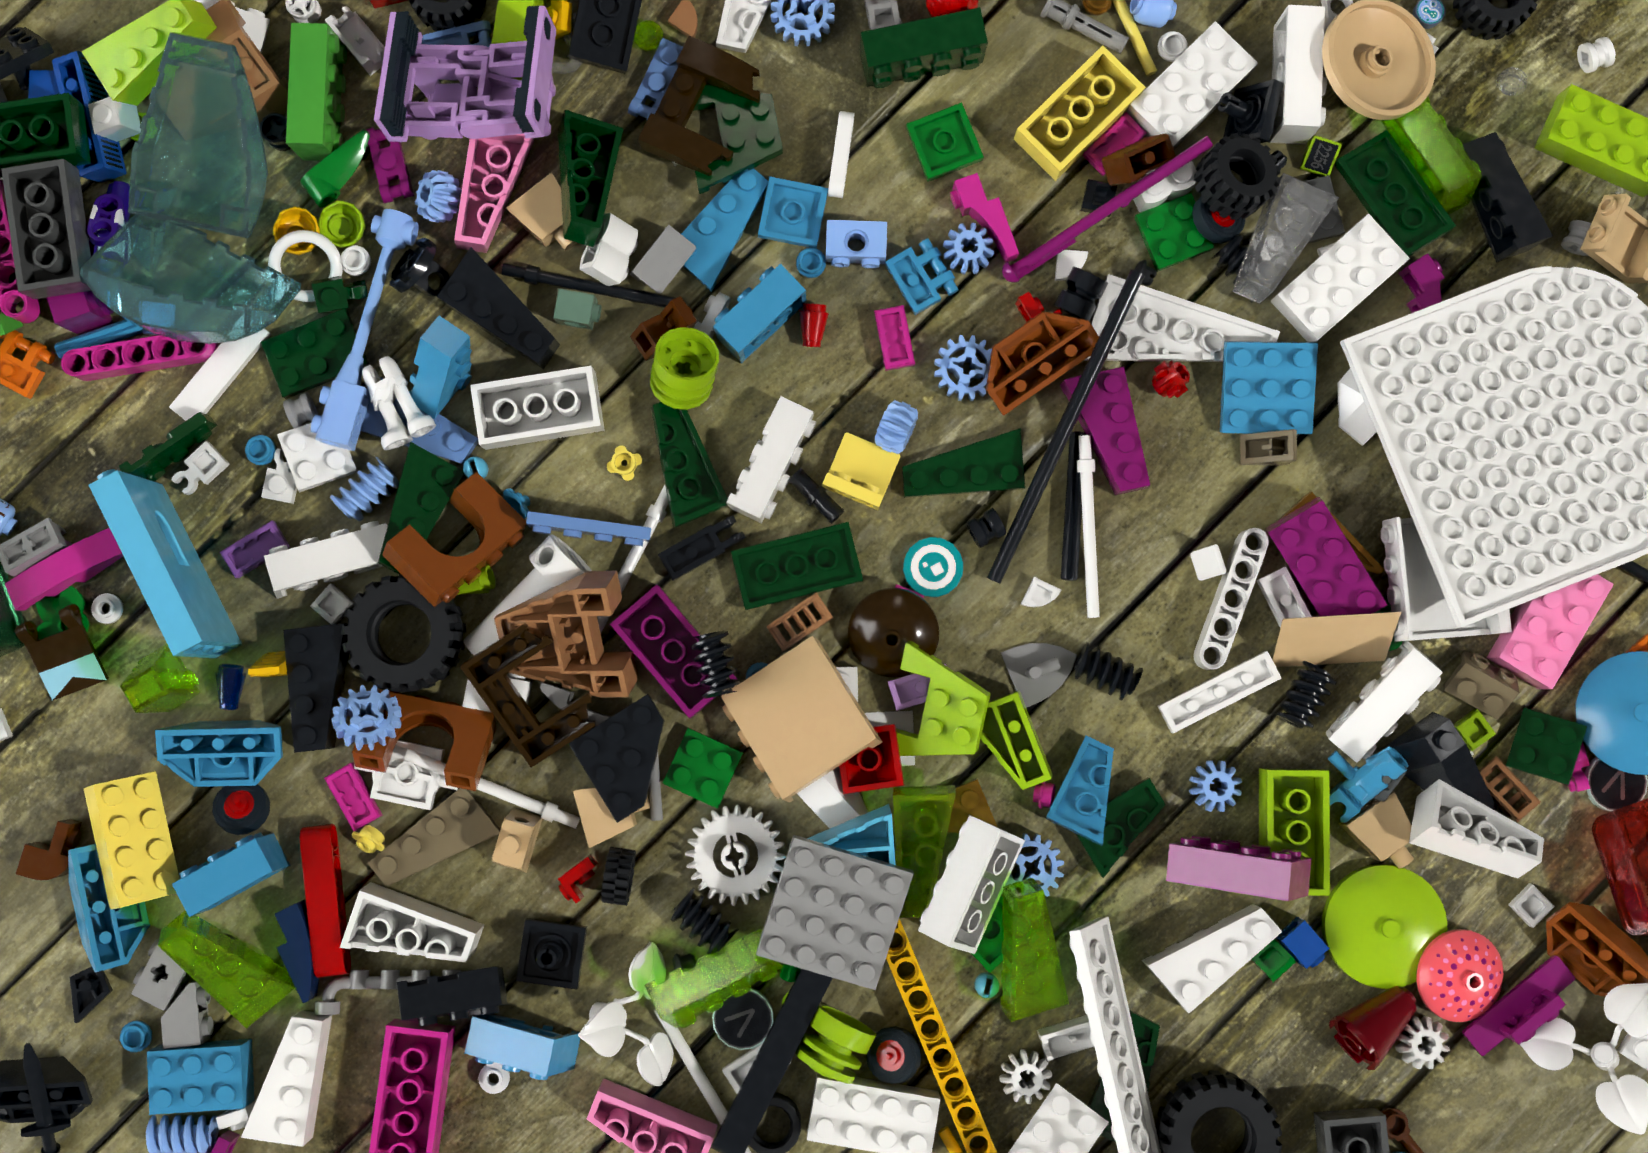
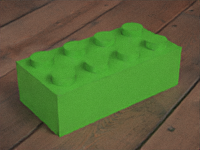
[286,23,347,161]

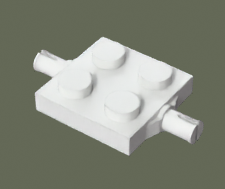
[355,740,458,810]

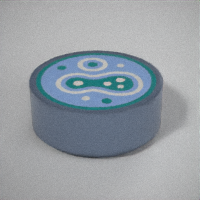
[1412,0,1445,29]

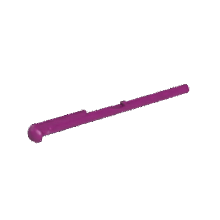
[1002,136,1213,283]

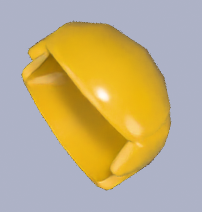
[273,206,320,256]

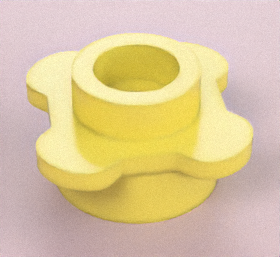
[607,446,642,481]
[352,825,385,853]

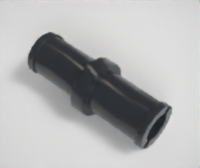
[788,468,845,524]

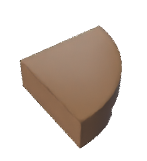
[668,0,698,38]

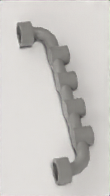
[315,970,490,1015]

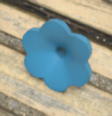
[502,488,530,519]

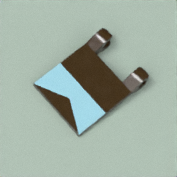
[14,604,109,701]

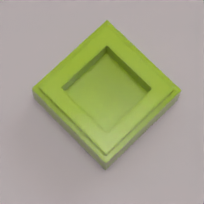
[1453,709,1496,751]

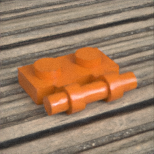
[0,330,56,399]

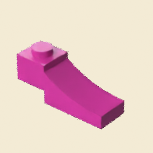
[950,173,1019,263]

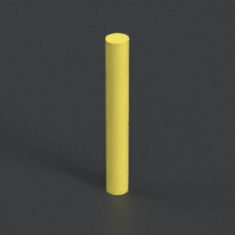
[1112,0,1157,77]

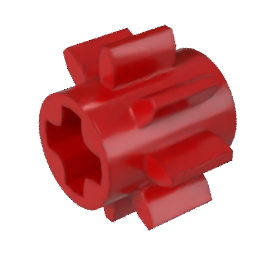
[1152,360,1190,398]

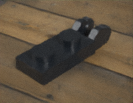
[658,515,746,581]

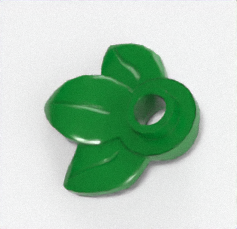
[36,586,90,639]

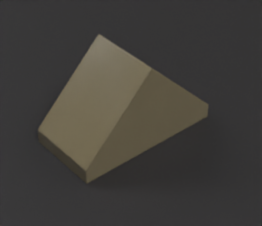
[1240,429,1297,465]

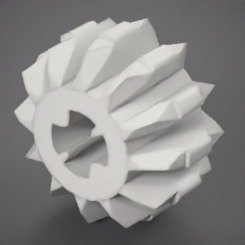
[1395,1016,1450,1069]
[999,1049,1052,1104]

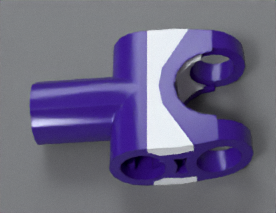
[87,181,136,275]

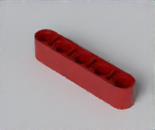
[300,824,351,978]

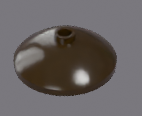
[848,588,939,678]

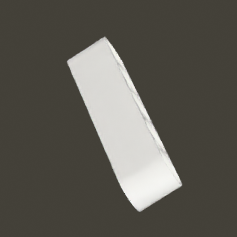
[1193,528,1269,670]

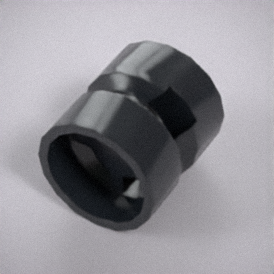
[1054,266,1108,321]

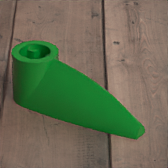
[300,129,370,208]

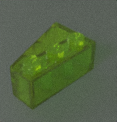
[120,644,200,713]

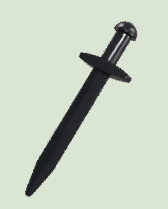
[21,1043,71,1153]

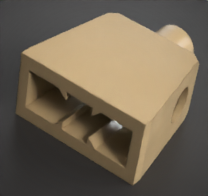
[506,173,577,251]
[573,787,650,848]
[1338,791,1414,869]
[492,808,542,873]

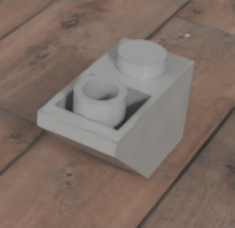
[161,978,214,1049]

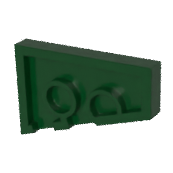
[118,412,217,481]
[1075,777,1166,878]

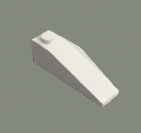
[797,766,868,828]

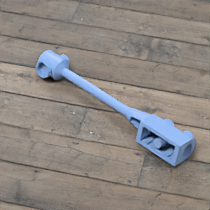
[311,209,419,452]

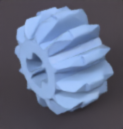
[415,170,462,223]
[943,223,994,275]
[875,400,918,454]
[1189,760,1242,812]

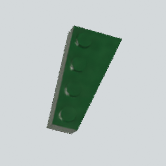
[558,110,623,247]

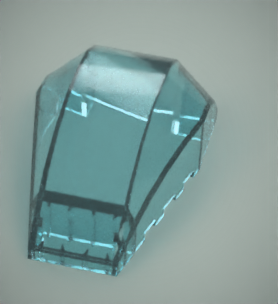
[128,32,268,238]
[80,209,301,344]

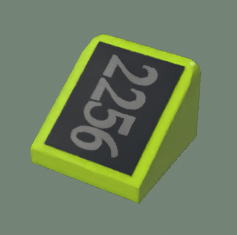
[1300,135,1342,177]

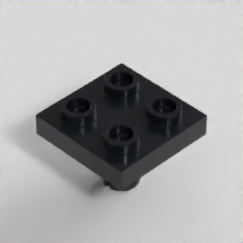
[0,27,54,90]
[1218,79,1284,143]
[516,918,587,990]

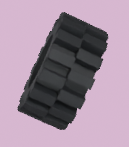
[601,847,636,906]

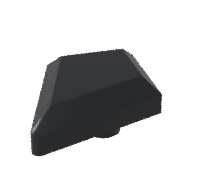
[70,966,113,1023]

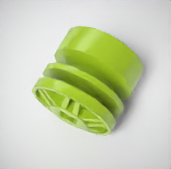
[650,327,719,410]
[795,1004,876,1084]

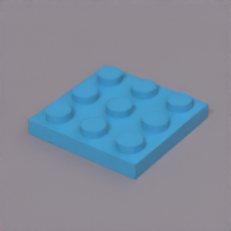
[1220,341,1318,434]

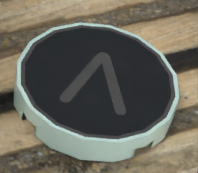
[1584,757,1648,813]
[712,987,774,1050]

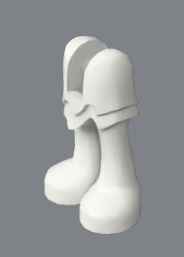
[362,356,436,450]

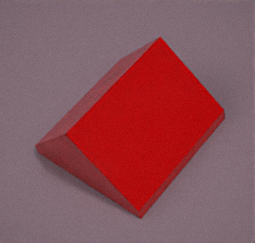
[839,724,905,794]

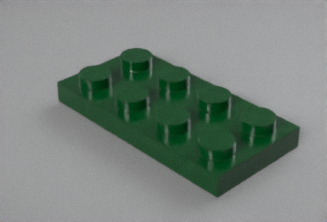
[1334,130,1456,257]
[731,522,863,610]

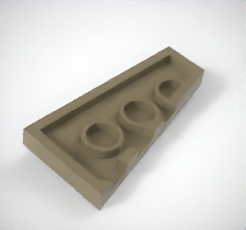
[368,788,501,887]

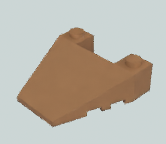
[494,570,638,697]

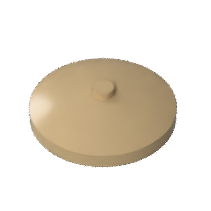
[1322,0,1436,120]

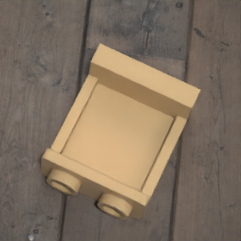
[1580,194,1648,283]

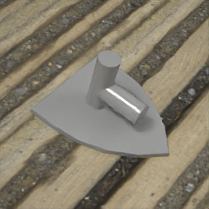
[1001,643,1077,708]

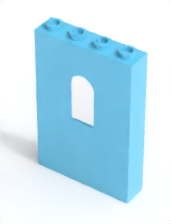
[89,469,242,658]

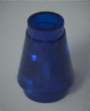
[215,664,247,710]

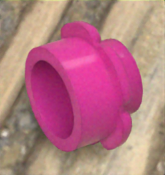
[1033,781,1055,809]

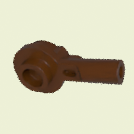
[1382,1107,1424,1153]

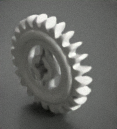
[685,804,786,906]

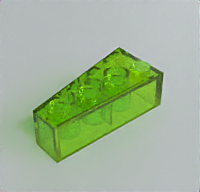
[1381,96,1482,215]
[893,785,956,918]
[158,910,295,1029]

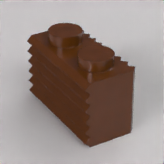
[1102,133,1176,186]

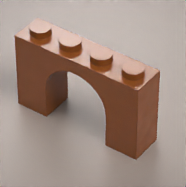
[382,472,527,608]
[352,689,496,791]

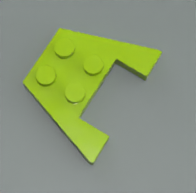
[896,641,991,756]

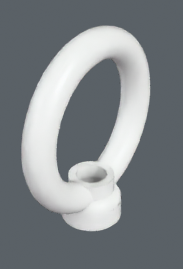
[268,230,343,305]

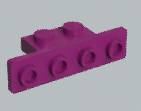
[1462,955,1575,1056]

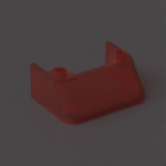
[1592,798,1648,936]

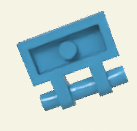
[885,238,959,315]

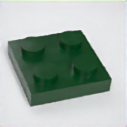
[1506,708,1587,786]

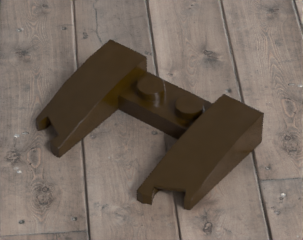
[638,36,760,176]
[460,623,596,768]

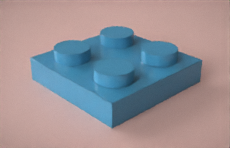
[758,177,828,249]

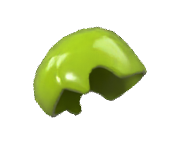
[318,201,366,248]

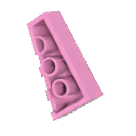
[454,134,534,253]
[587,1079,718,1153]

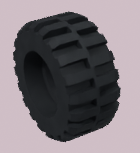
[341,574,467,692]
[1156,1070,1282,1153]

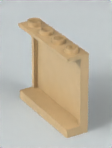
[721,635,882,802]

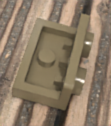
[1444,650,1520,720]

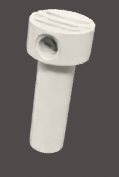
[464,534,592,655]

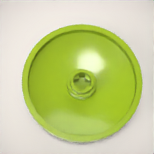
[1322,864,1448,989]

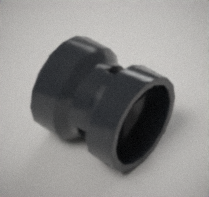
[260,113,291,151]
[965,508,1007,549]

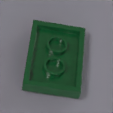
[261,308,369,399]

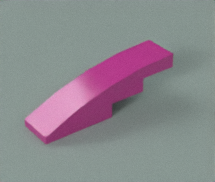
[5,528,123,611]

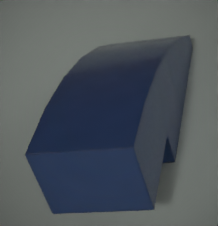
[274,900,319,1003]

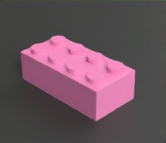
[1486,574,1614,689]

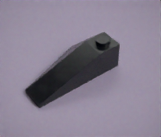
[1384,712,1497,811]

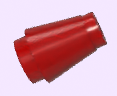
[799,303,829,347]

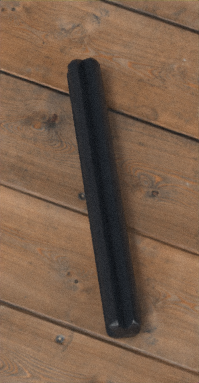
[1061,431,1087,581]

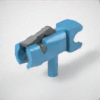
[1327,746,1408,823]

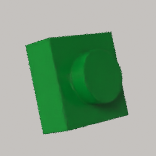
[1251,939,1296,982]

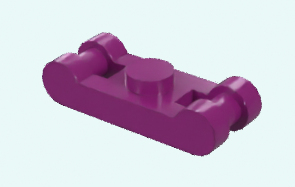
[365,127,414,204]

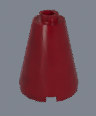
[1329,986,1417,1070]

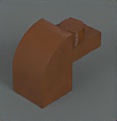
[630,296,697,361]
[16,819,82,880]

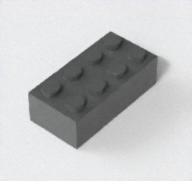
[1,159,95,299]
[1313,1107,1390,1153]

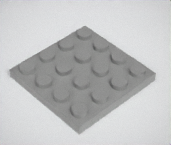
[756,835,914,990]

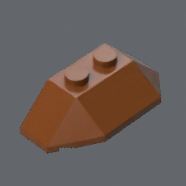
[986,311,1099,416]
[1546,902,1648,997]

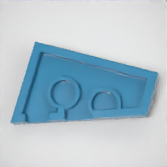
[1046,736,1114,846]

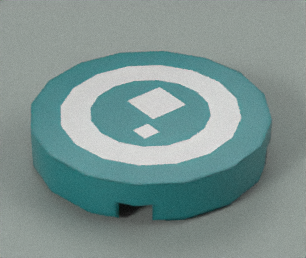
[903,537,963,598]

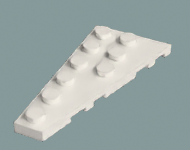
[1083,274,1280,362]

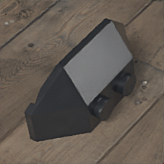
[0,1056,93,1124]

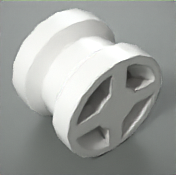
[285,0,322,23]
[1577,37,1616,73]

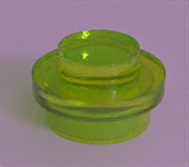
[634,20,663,51]

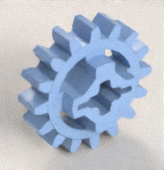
[771,0,835,46]
[934,335,992,401]
[331,685,402,750]
[1005,833,1064,901]

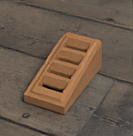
[766,592,833,651]
[1479,756,1541,823]

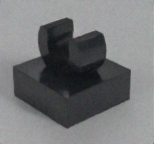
[1080,179,1117,217]

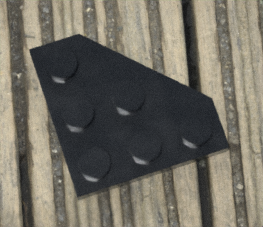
[568,694,665,823]

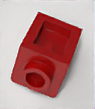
[1015,291,1062,322]
[558,854,598,903]

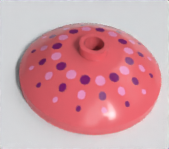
[1416,929,1504,1022]

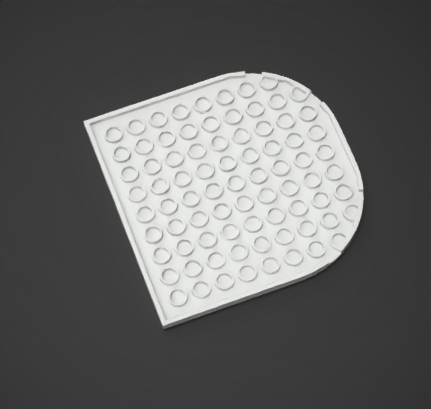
[1340,266,1648,628]

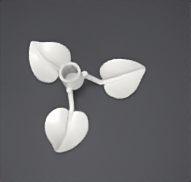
[578,942,674,1086]
[1519,983,1648,1135]

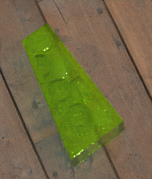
[1000,878,1069,1022]
[644,929,783,1028]

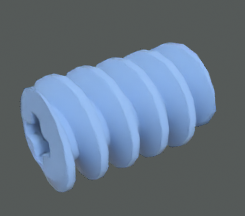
[330,456,399,521]
[146,1115,219,1153]

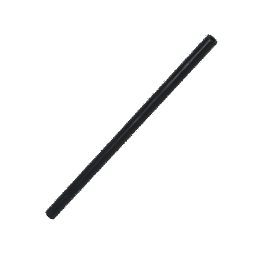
[987,270,1145,584]

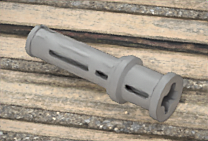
[1040,0,1129,54]

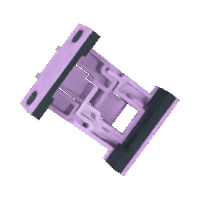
[374,6,556,142]

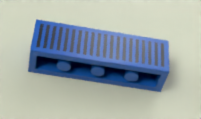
[52,51,127,183]

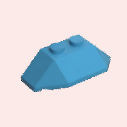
[155,720,283,787]
[68,844,150,972]

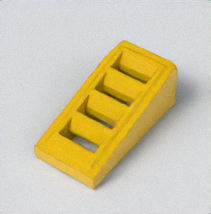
[248,651,287,677]

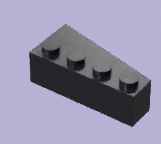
[1452,132,1553,263]
[437,247,560,370]
[283,623,349,753]

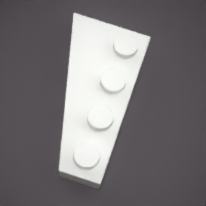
[716,0,772,53]

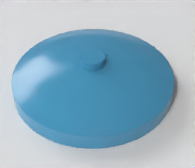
[1575,651,1648,775]

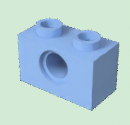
[826,220,887,268]

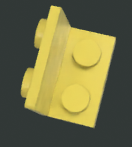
[822,433,900,511]

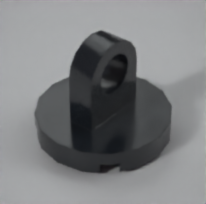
[389,238,450,296]

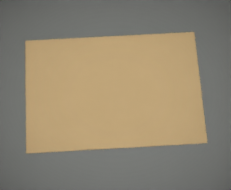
[1273,612,1401,667]

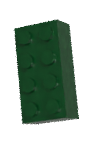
[860,7,988,88]
[0,93,91,177]

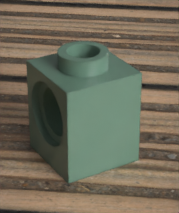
[553,289,601,330]

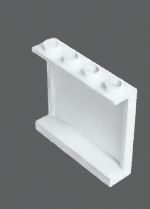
[1381,517,1512,642]

